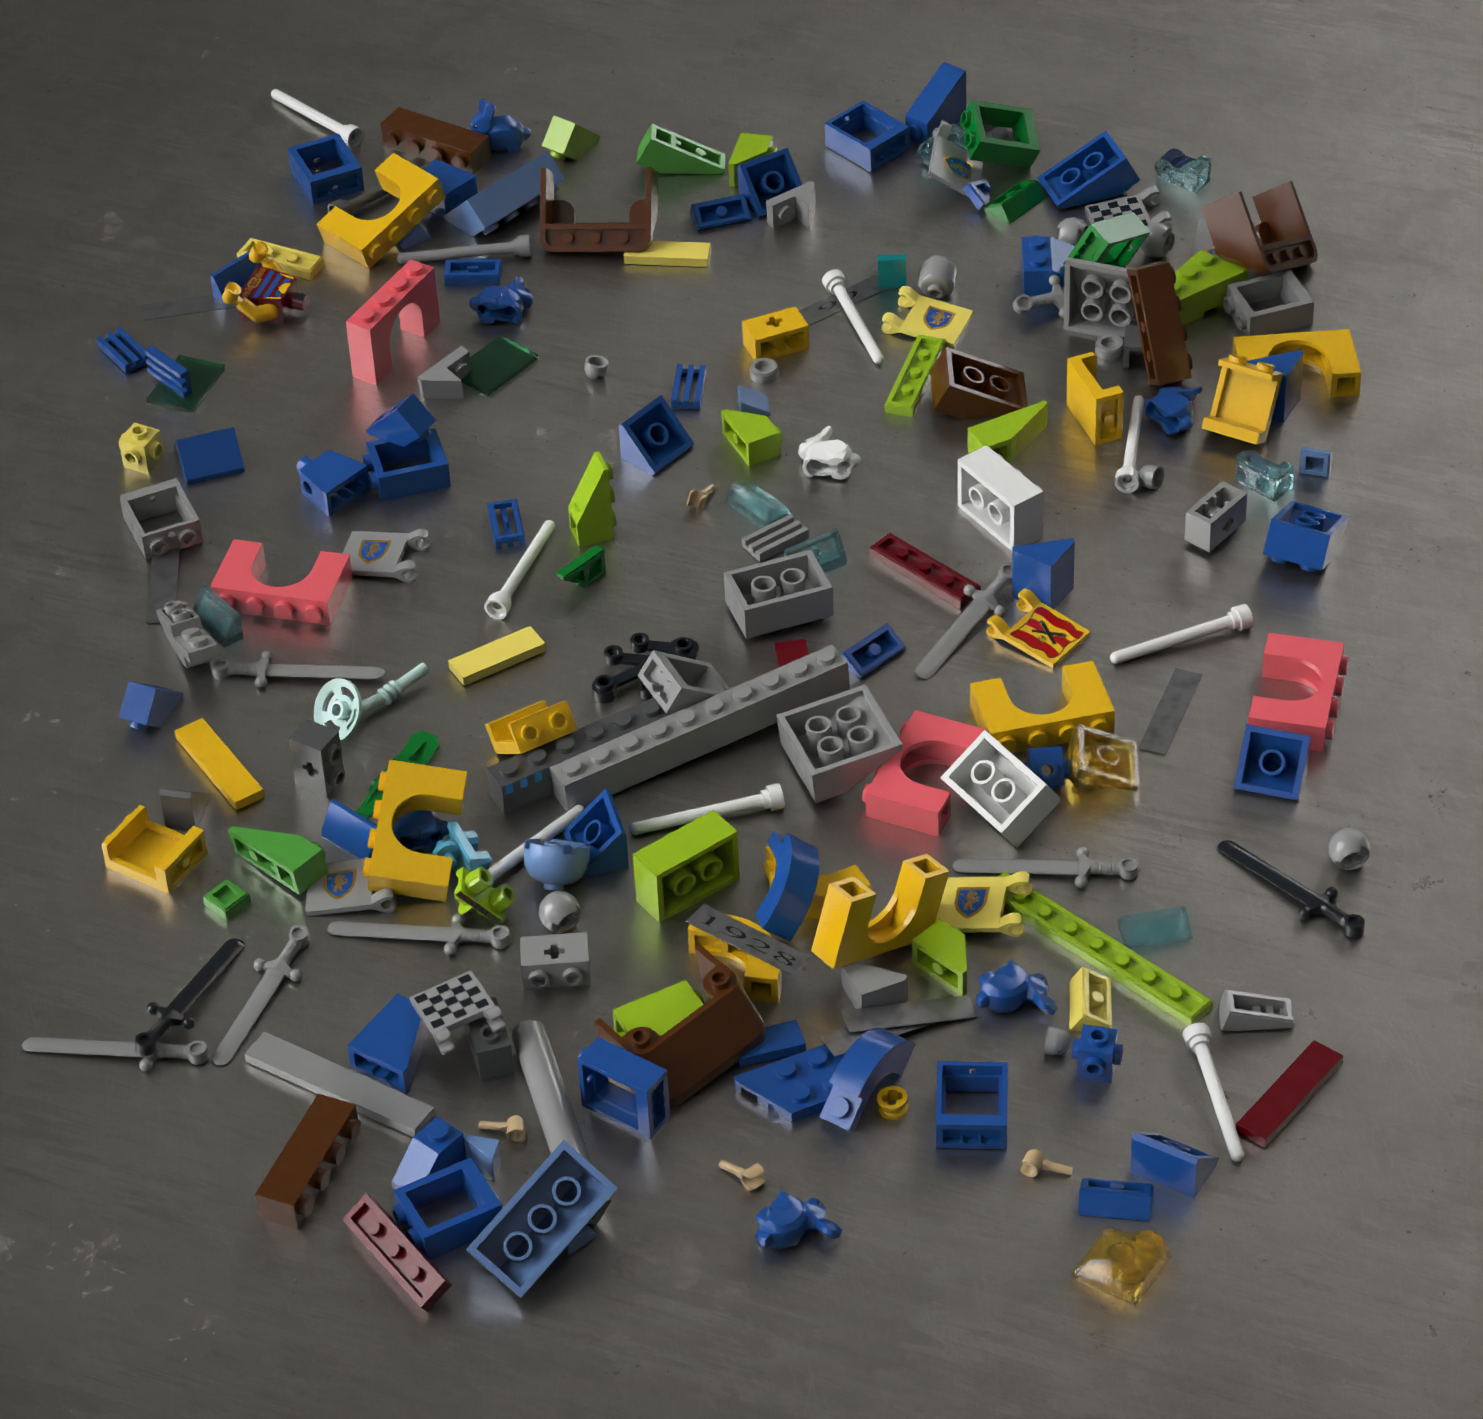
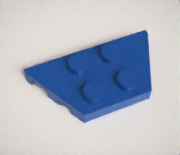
[733,1044,845,1122]

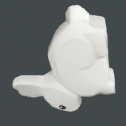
[798,426,861,480]

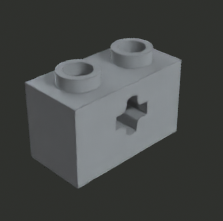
[1185,481,1247,552]
[520,932,591,990]

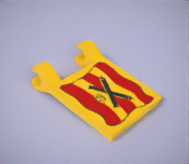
[986,588,1091,669]

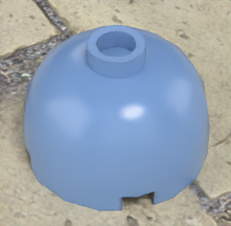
[523,839,591,891]

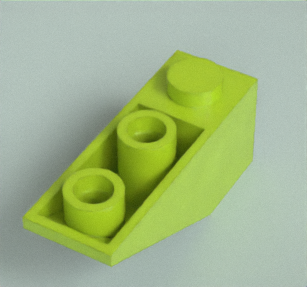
[968,400,1048,463]
[568,451,617,548]

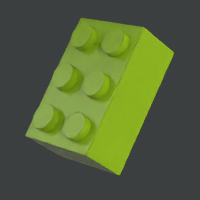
[633,810,740,923]

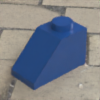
[365,393,436,447]
[119,681,184,731]
[392,1116,466,1189]

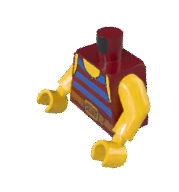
[222,241,310,323]

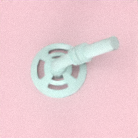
[314,662,429,741]

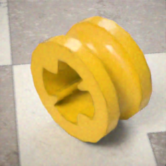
[876,1085,909,1120]

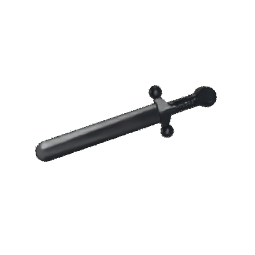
[1218,840,1365,938]
[135,938,244,1056]

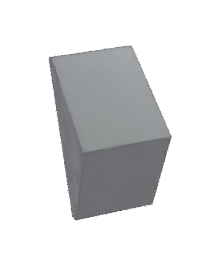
[841,962,908,1009]

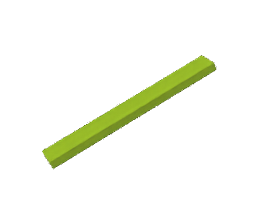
[998,871,1213,1026]

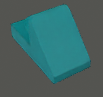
[877,254,907,289]

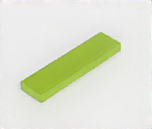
[884,335,946,417]

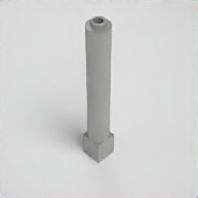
[512,1020,612,1225]

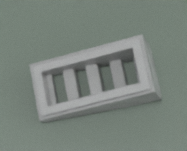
[1218,990,1295,1031]

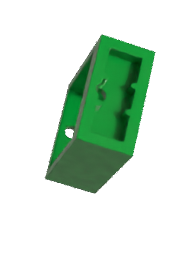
[960,100,1041,168]
[1063,212,1151,268]

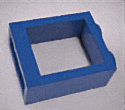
[824,101,910,172]
[288,133,364,205]
[362,428,451,501]
[577,1037,670,1140]
[936,1061,1008,1149]
[391,1157,502,1260]

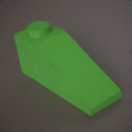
[637,123,726,174]
[228,826,328,895]

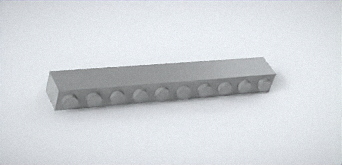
[550,645,850,811]

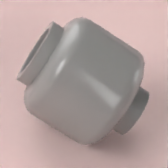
[918,255,957,299]

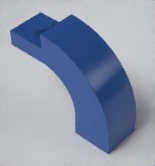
[755,831,820,942]
[819,1028,916,1133]

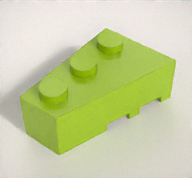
[1174,250,1248,325]

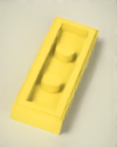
[237,238,324,281]
[624,241,711,267]
[448,626,546,686]

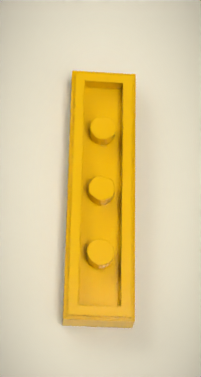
[174,718,265,811]

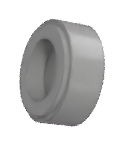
[1095,334,1124,361]
[749,358,779,384]

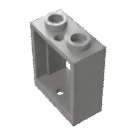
[1223,269,1314,336]
[119,478,203,560]
[637,650,730,714]

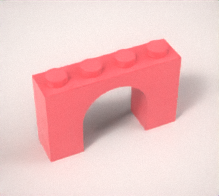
[346,259,440,385]
[210,539,353,626]
[1248,633,1349,752]
[862,710,987,837]

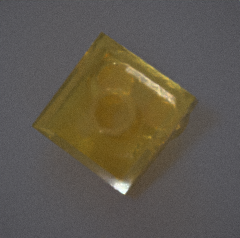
[1067,724,1139,792]
[1072,1225,1171,1307]

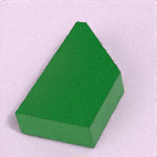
[556,544,606,587]

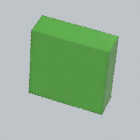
[203,879,251,920]

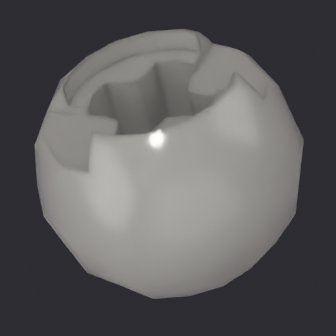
[1057,217,1088,246]
[1141,222,1175,258]
[1328,828,1370,870]
[539,891,581,933]

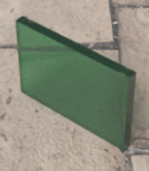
[460,335,539,396]
[146,355,226,414]

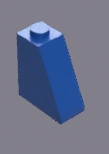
[905,62,966,147]
[348,993,428,1095]

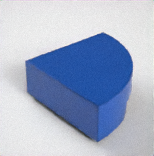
[963,178,991,210]

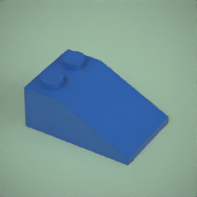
[1037,131,1140,209]
[1021,235,1075,297]
[1263,500,1350,572]

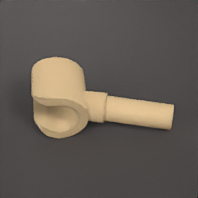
[686,484,716,512]
[479,1115,527,1143]
[1020,1149,1073,1177]
[719,1160,766,1191]

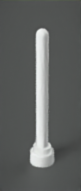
[271,89,364,148]
[822,269,884,364]
[1115,395,1145,493]
[484,520,555,620]
[1110,604,1253,664]
[629,783,785,835]
[487,805,585,886]
[1182,1023,1245,1162]

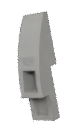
[156,600,221,668]

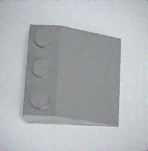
[1063,257,1137,340]
[776,684,903,803]

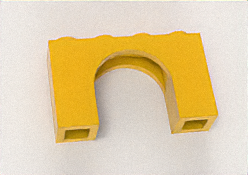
[317,153,446,269]
[1232,329,1362,397]
[970,660,1115,753]
[362,760,467,902]
[811,853,950,969]

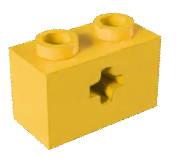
[742,306,810,360]

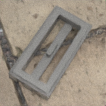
[742,514,809,562]

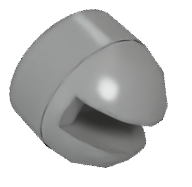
[584,355,609,380]
[1139,465,1164,490]
[1044,1026,1070,1055]

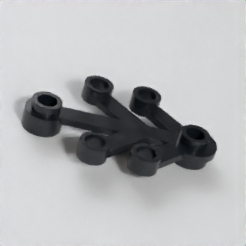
[592,633,699,704]

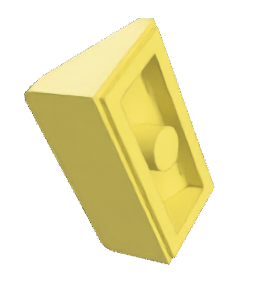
[1069,966,1112,1032]

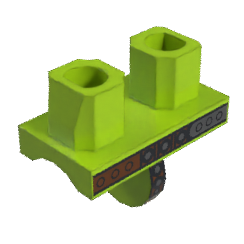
[454,866,515,925]

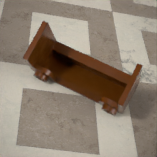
[540,167,658,253]
[1201,181,1318,276]
[594,944,766,1108]

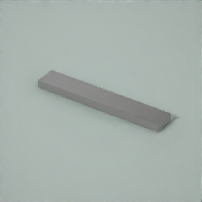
[244,1031,435,1137]

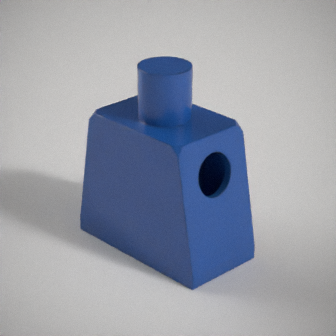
[425,159,478,217]
[297,450,370,516]

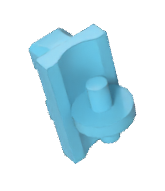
[432,822,491,873]

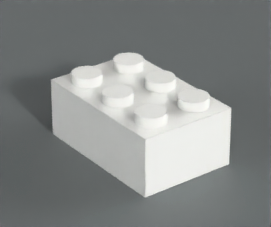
[958,445,1044,551]
[941,730,1062,848]

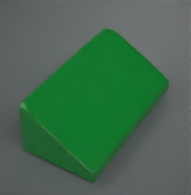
[984,180,1045,223]

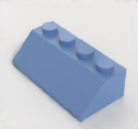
[444,151,565,236]
[466,1140,618,1298]

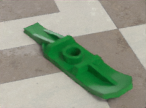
[355,730,440,820]

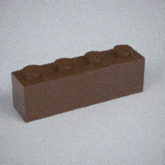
[380,107,491,174]
[1127,261,1193,386]
[255,1094,361,1229]

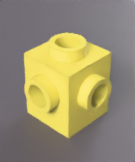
[119,422,164,475]

